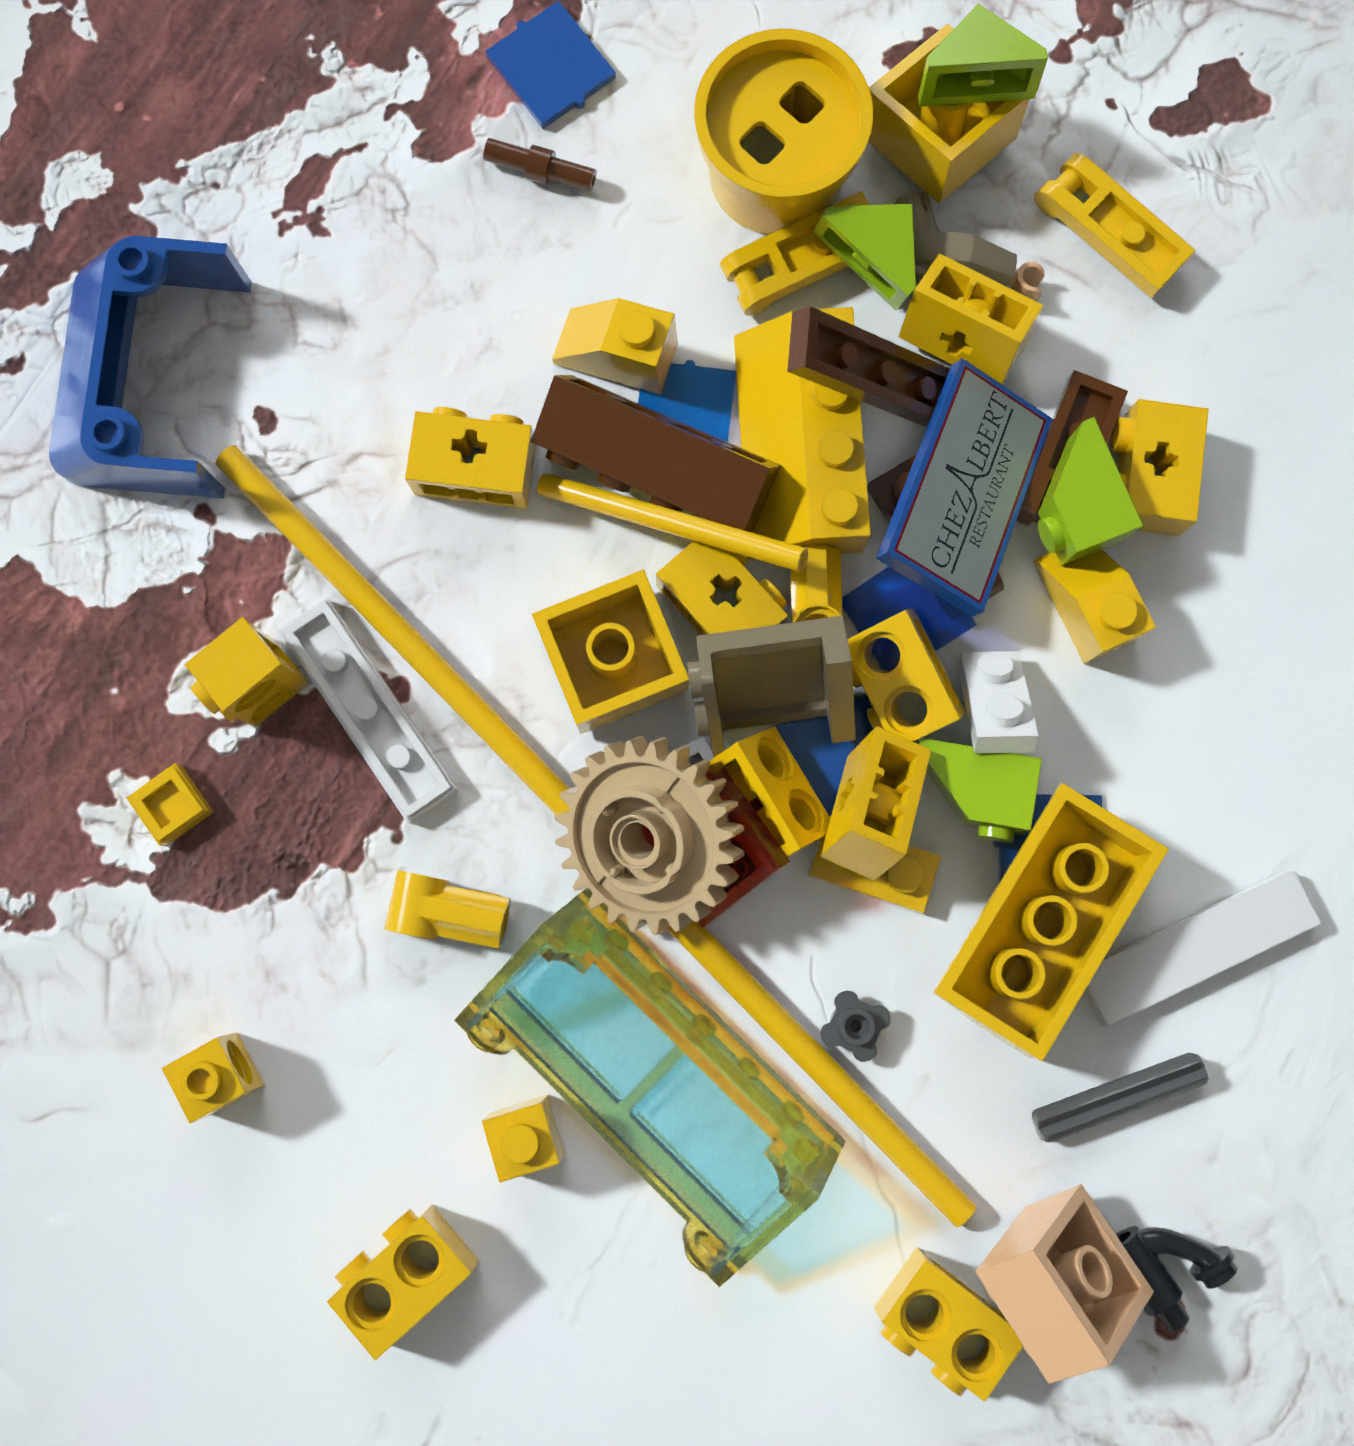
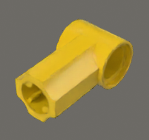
[790,544,843,623]
[384,870,511,949]

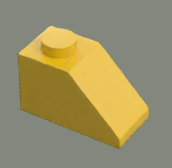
[552,298,678,395]
[1033,550,1156,664]

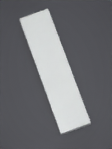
[278,597,458,823]
[1085,869,1322,1026]

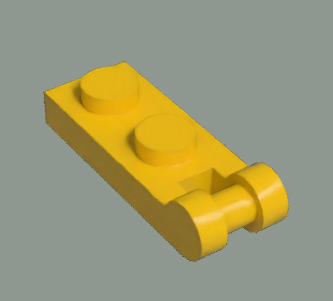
[1034,153,1195,299]
[719,191,869,316]

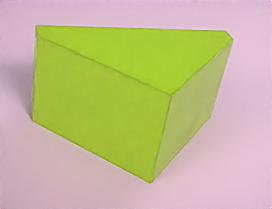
[918,3,1048,107]
[813,204,916,310]

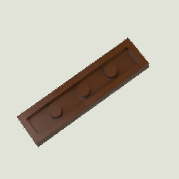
[787,306,950,427]

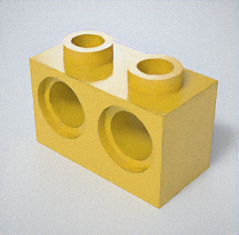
[847,608,966,742]
[184,617,310,727]
[706,726,830,874]
[326,1205,479,1361]
[874,1247,1023,1402]

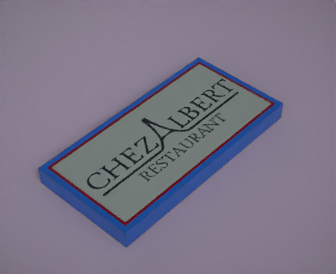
[876,358,1053,617]

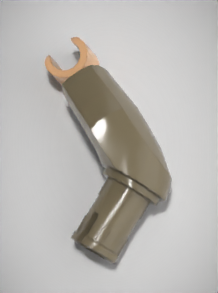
[894,190,1045,302]

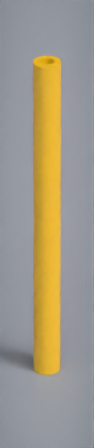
[537,473,808,572]

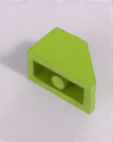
[1038,417,1143,566]
[918,738,1042,843]

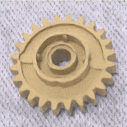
[555,736,744,935]

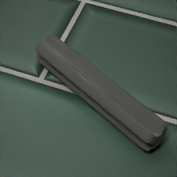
[1032,1052,1209,1143]

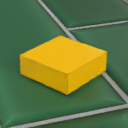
[126,763,214,847]

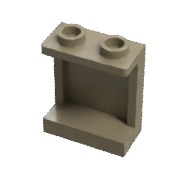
[687,616,856,757]

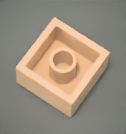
[975,1184,1154,1384]

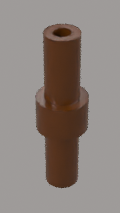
[483,138,597,192]

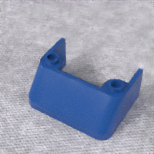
[49,236,252,499]

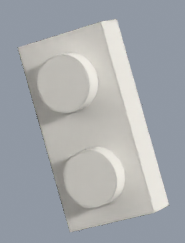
[958,651,1039,754]

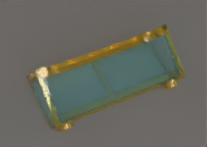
[454,888,846,1288]

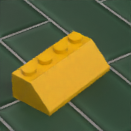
[734,307,871,559]
[933,783,1169,1062]

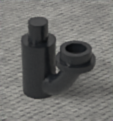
[1116,1226,1238,1332]

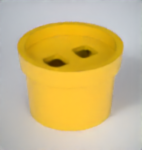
[694,28,873,235]

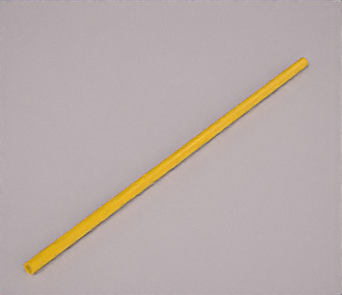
[215,445,977,1228]

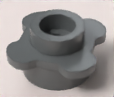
[820,990,891,1062]

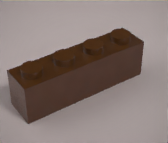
[530,375,781,532]

